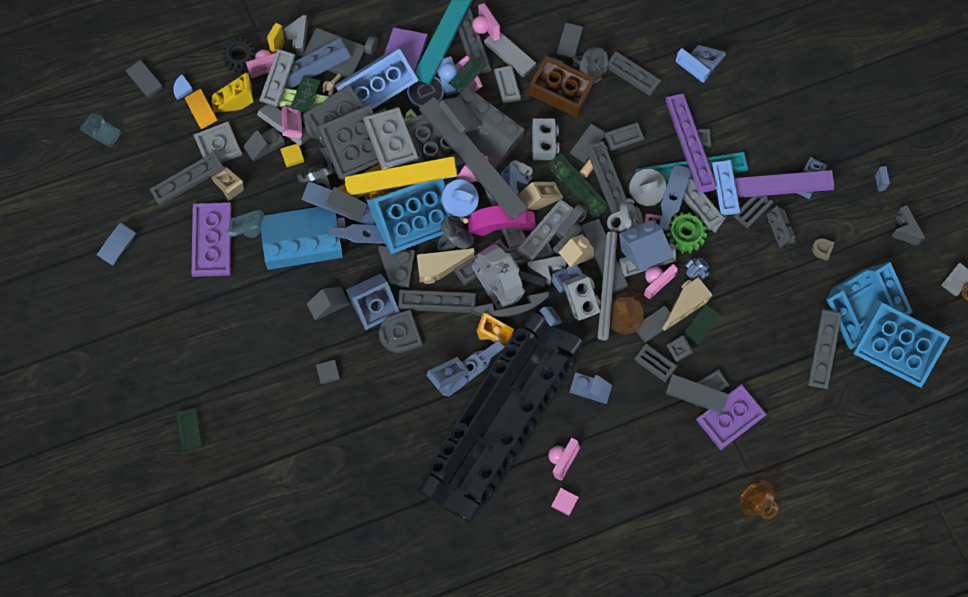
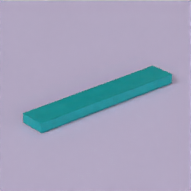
[414,0,473,85]
[635,152,748,184]

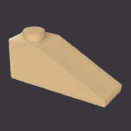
[417,248,474,284]
[663,278,712,331]

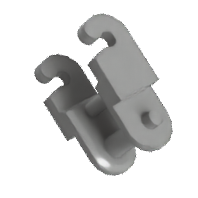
[511,160,533,182]

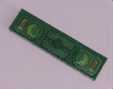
[547,154,609,220]

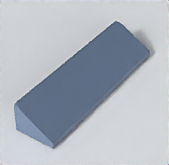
[285,38,350,89]
[302,181,374,225]

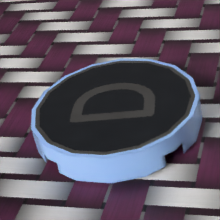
[407,76,444,107]

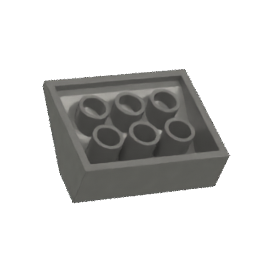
[458,87,525,170]
[395,114,463,168]

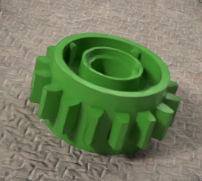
[665,212,707,253]

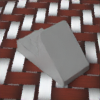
[283,15,308,56]
[527,256,566,286]

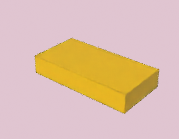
[267,23,285,54]

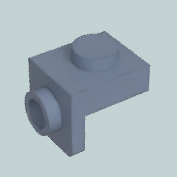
[550,265,583,293]

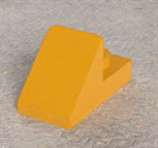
[477,313,514,347]

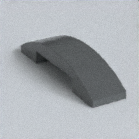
[471,292,549,318]

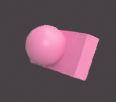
[472,4,500,41]
[246,50,276,78]
[644,264,678,299]
[548,438,580,481]

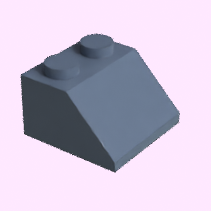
[619,220,673,271]
[346,273,400,330]

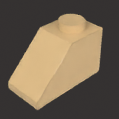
[518,182,563,210]
[559,235,594,267]

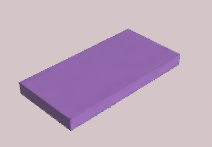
[191,203,232,277]

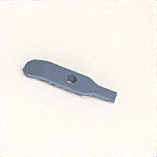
[659,165,691,231]
[329,224,386,244]
[438,340,504,396]

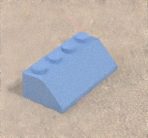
[335,47,419,109]

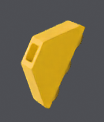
[212,73,253,113]

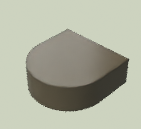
[812,238,834,261]

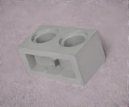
[532,119,559,160]
[562,274,601,321]

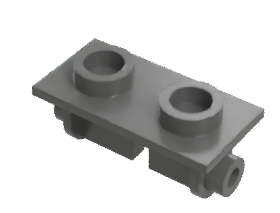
[766,206,796,248]

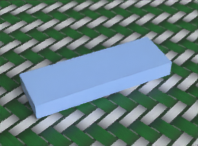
[712,160,740,216]

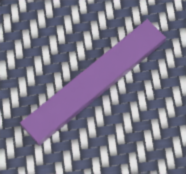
[665,93,717,194]
[734,170,834,198]

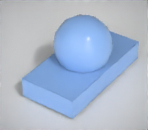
[437,57,463,95]

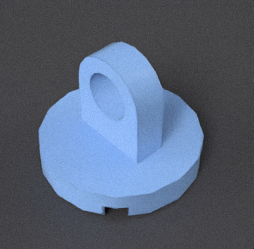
[441,179,479,218]

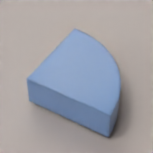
[173,75,193,100]

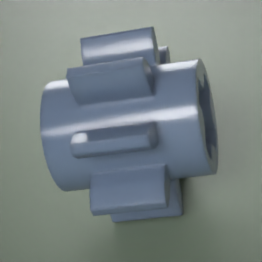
[685,258,710,280]

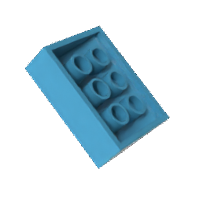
[367,179,456,254]
[260,207,343,270]
[853,299,950,388]

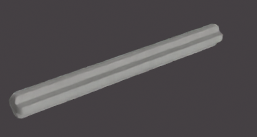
[598,231,617,340]

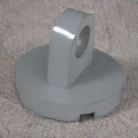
[629,169,666,206]
[607,198,644,232]

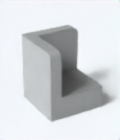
[941,263,968,296]

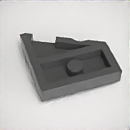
[378,246,415,289]

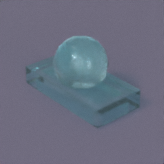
[227,210,264,238]

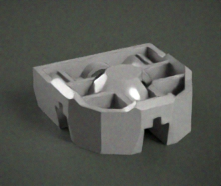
[472,245,525,310]

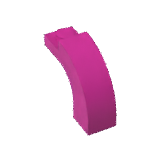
[467,205,536,236]

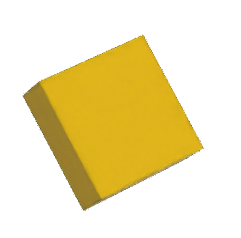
[281,144,304,167]

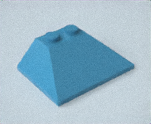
[826,262,912,349]

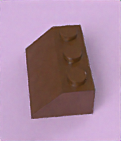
[528,56,595,118]

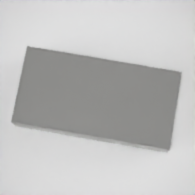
[494,65,521,104]

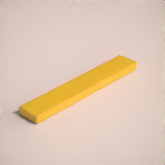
[345,157,458,196]

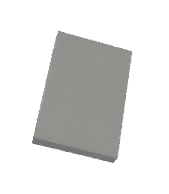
[363,107,419,170]

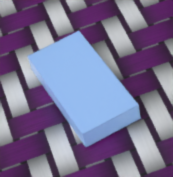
[676,49,710,83]

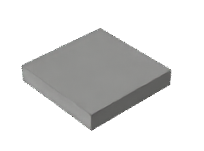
[194,121,242,163]

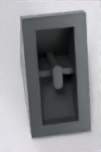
[307,287,350,321]

